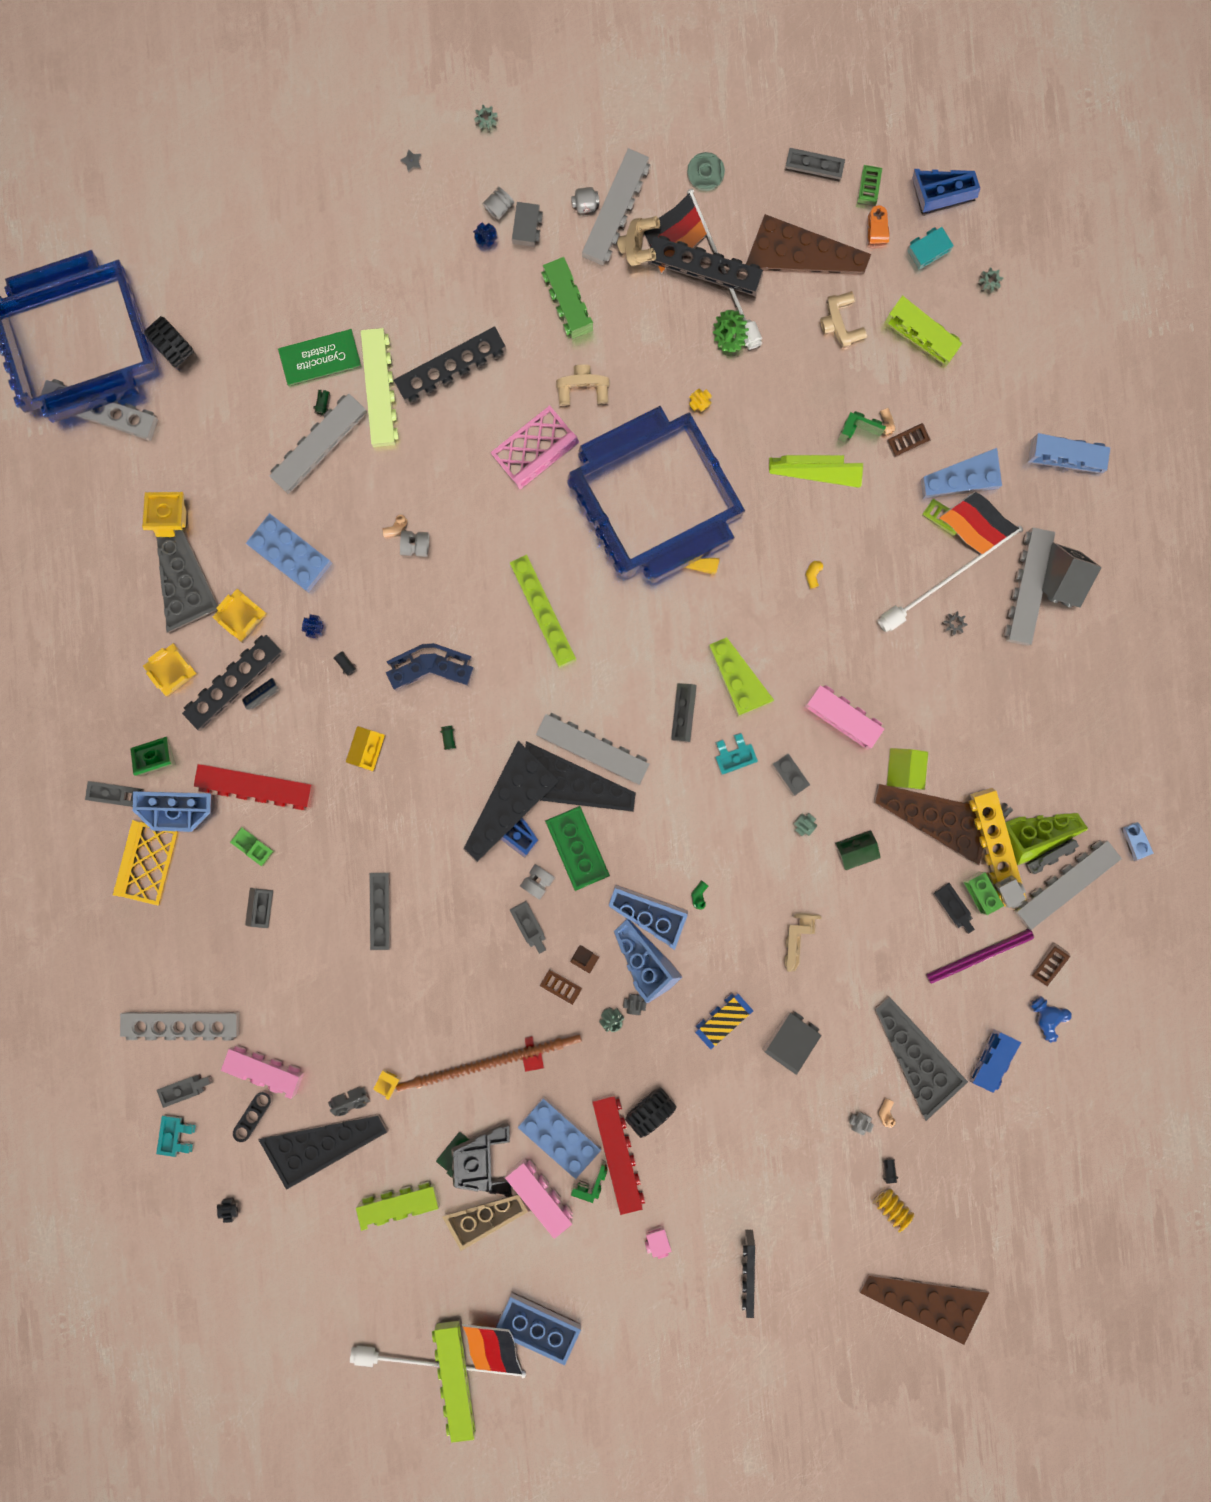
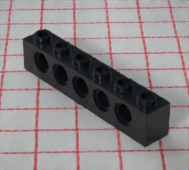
[648,236,763,296]
[394,326,506,403]
[182,635,284,731]

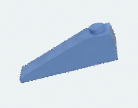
[614,919,682,1003]

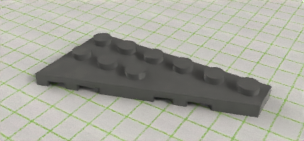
[156,529,218,633]
[875,996,968,1121]

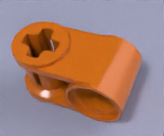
[868,205,889,244]

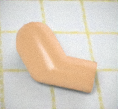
[880,408,895,435]
[382,515,407,537]
[879,1098,896,1128]

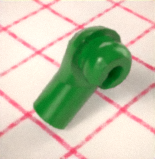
[691,880,709,910]

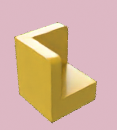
[373,1069,401,1100]

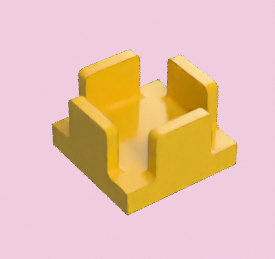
[142,492,186,537]
[212,589,267,642]
[143,643,197,697]

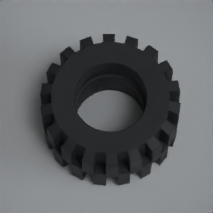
[144,316,194,368]
[625,1088,677,1138]

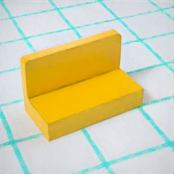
[346,726,385,771]

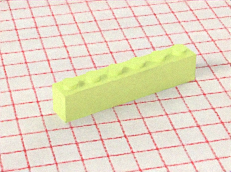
[361,328,399,447]

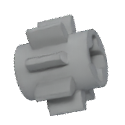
[849,1112,874,1136]

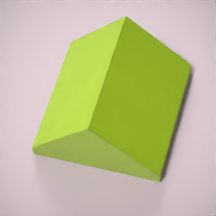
[887,748,928,790]

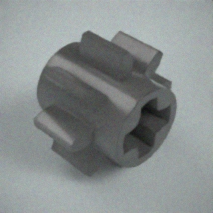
[943,611,968,636]
[623,994,646,1015]

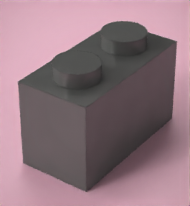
[512,202,543,247]
[771,753,810,796]

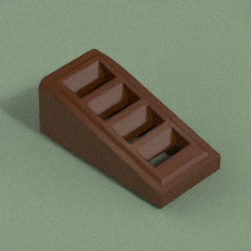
[888,423,931,457]
[1032,942,1071,987]
[540,969,583,1005]

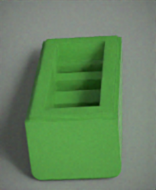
[857,165,882,206]

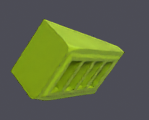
[922,499,956,536]

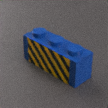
[695,993,753,1050]

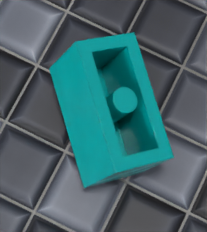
[907,227,954,269]

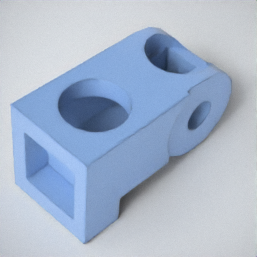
[1123,822,1154,861]

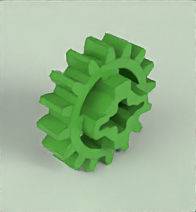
[713,310,749,352]

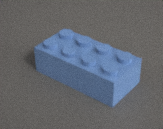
[246,513,332,593]
[518,1096,601,1179]
[495,1293,581,1365]

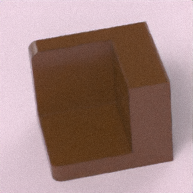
[570,945,600,974]

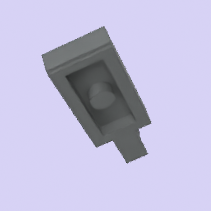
[1027,839,1079,875]
[510,901,546,954]
[156,1075,212,1108]

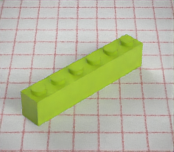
[509,554,576,668]
[432,1321,476,1443]

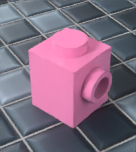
[645,1226,672,1259]

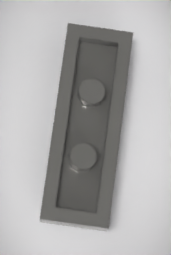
[785,148,845,180]
[671,683,697,742]

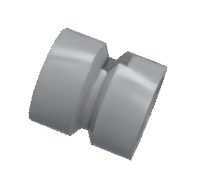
[400,530,429,557]
[520,864,555,900]

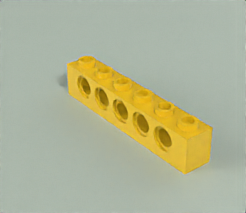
[969,788,1026,907]

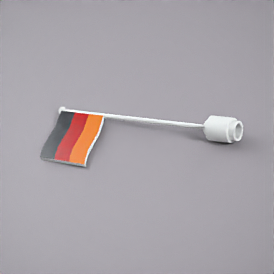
[644,189,762,350]
[877,492,1023,632]
[350,1324,526,1378]

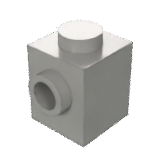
[995,875,1026,908]

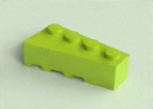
[885,295,963,366]
[708,637,775,716]
[356,1182,440,1231]

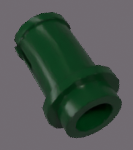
[313,390,330,415]
[440,725,456,750]

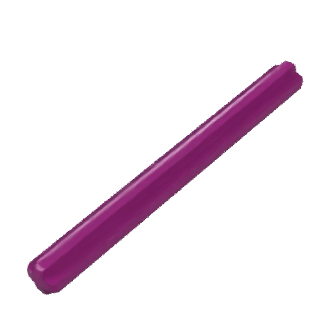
[927,929,1034,984]

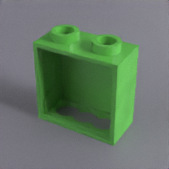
[963,871,1004,915]

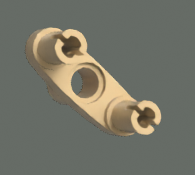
[617,216,660,266]
[820,291,867,347]
[556,365,610,406]

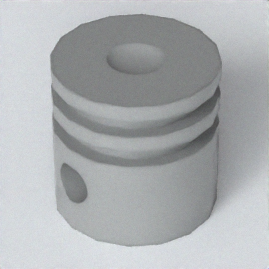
[482,187,514,220]

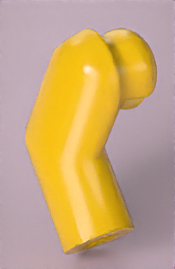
[805,561,823,589]

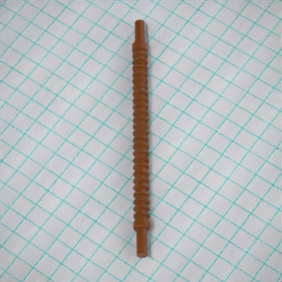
[396,1034,582,1092]

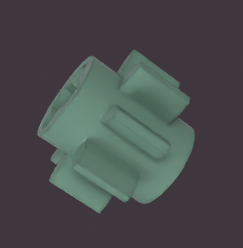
[474,105,498,130]
[978,267,1004,293]
[794,813,817,836]
[599,1008,625,1032]

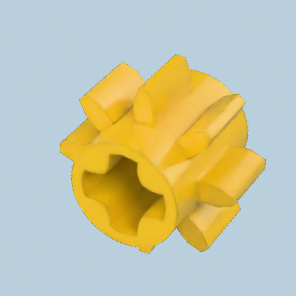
[689,388,712,412]

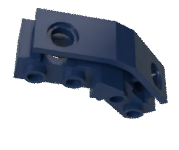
[385,643,475,691]

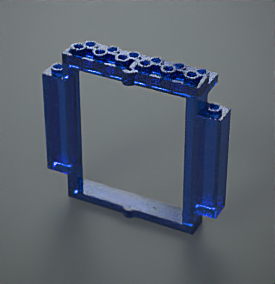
[0,250,156,423]
[567,406,745,584]

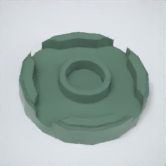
[687,152,725,191]

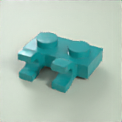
[715,733,758,775]
[156,1115,196,1157]

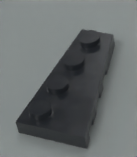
[742,1230,755,1318]

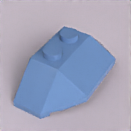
[133,791,211,832]

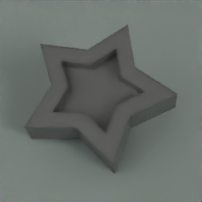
[400,149,421,172]

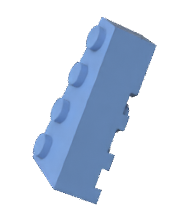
[1028,433,1110,473]
[921,448,1002,499]
[609,885,688,950]

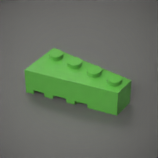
[541,257,593,339]

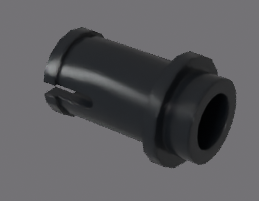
[333,651,357,676]
[882,1159,899,1184]

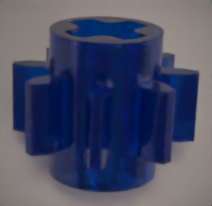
[473,222,498,247]
[302,614,324,638]

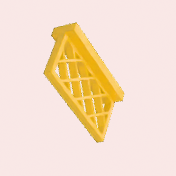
[113,820,178,905]

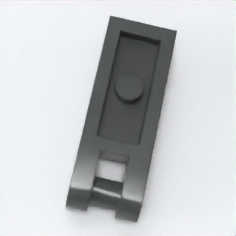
[85,781,142,807]

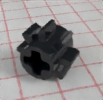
[217,1198,239,1223]

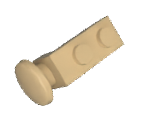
[785,912,822,972]

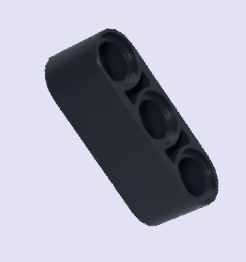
[233,1090,273,1142]

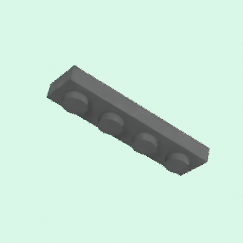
[369,873,390,950]

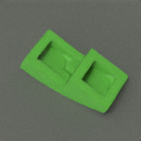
[230,826,273,866]

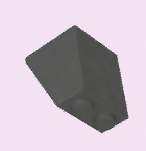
[1042,542,1102,608]
[762,1012,822,1075]

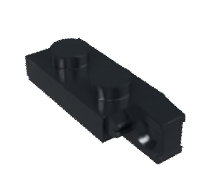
[933,883,975,934]

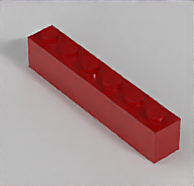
[193,764,314,810]
[592,1094,645,1215]

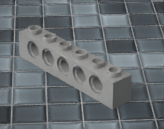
[39,379,158,441]
[120,1012,239,1041]

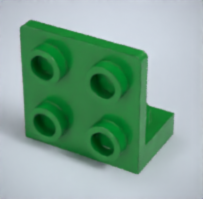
[838,411,886,442]
[571,1160,608,1203]

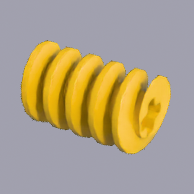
[872,1189,915,1232]

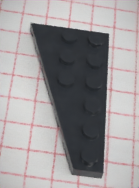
[463,741,559,863]
[525,741,636,812]
[258,1115,388,1190]

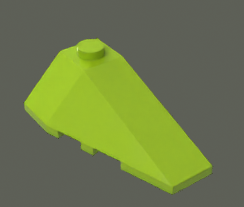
[1005,813,1088,865]

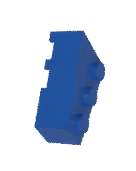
[912,169,980,213]
[501,818,538,858]
[970,1029,1022,1093]

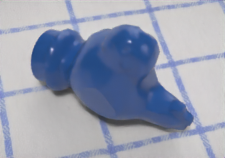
[1030,996,1072,1043]

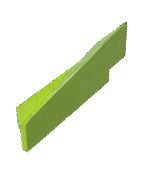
[769,455,863,488]

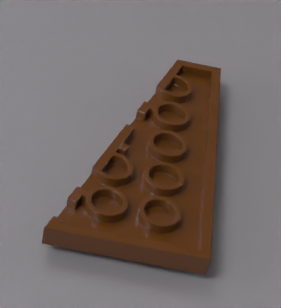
[746,214,871,274]
[874,784,990,865]
[859,1274,989,1345]

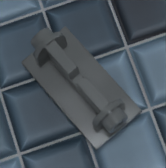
[328,1087,371,1116]

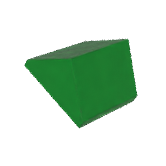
[130,736,176,776]

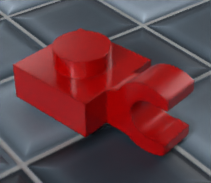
[523,1036,544,1072]

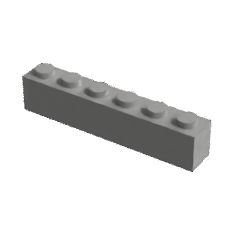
[582,148,651,266]
[269,394,367,494]
[1004,527,1055,646]
[536,713,649,785]
[1014,840,1122,930]

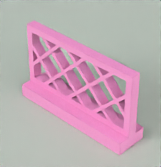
[490,405,579,489]

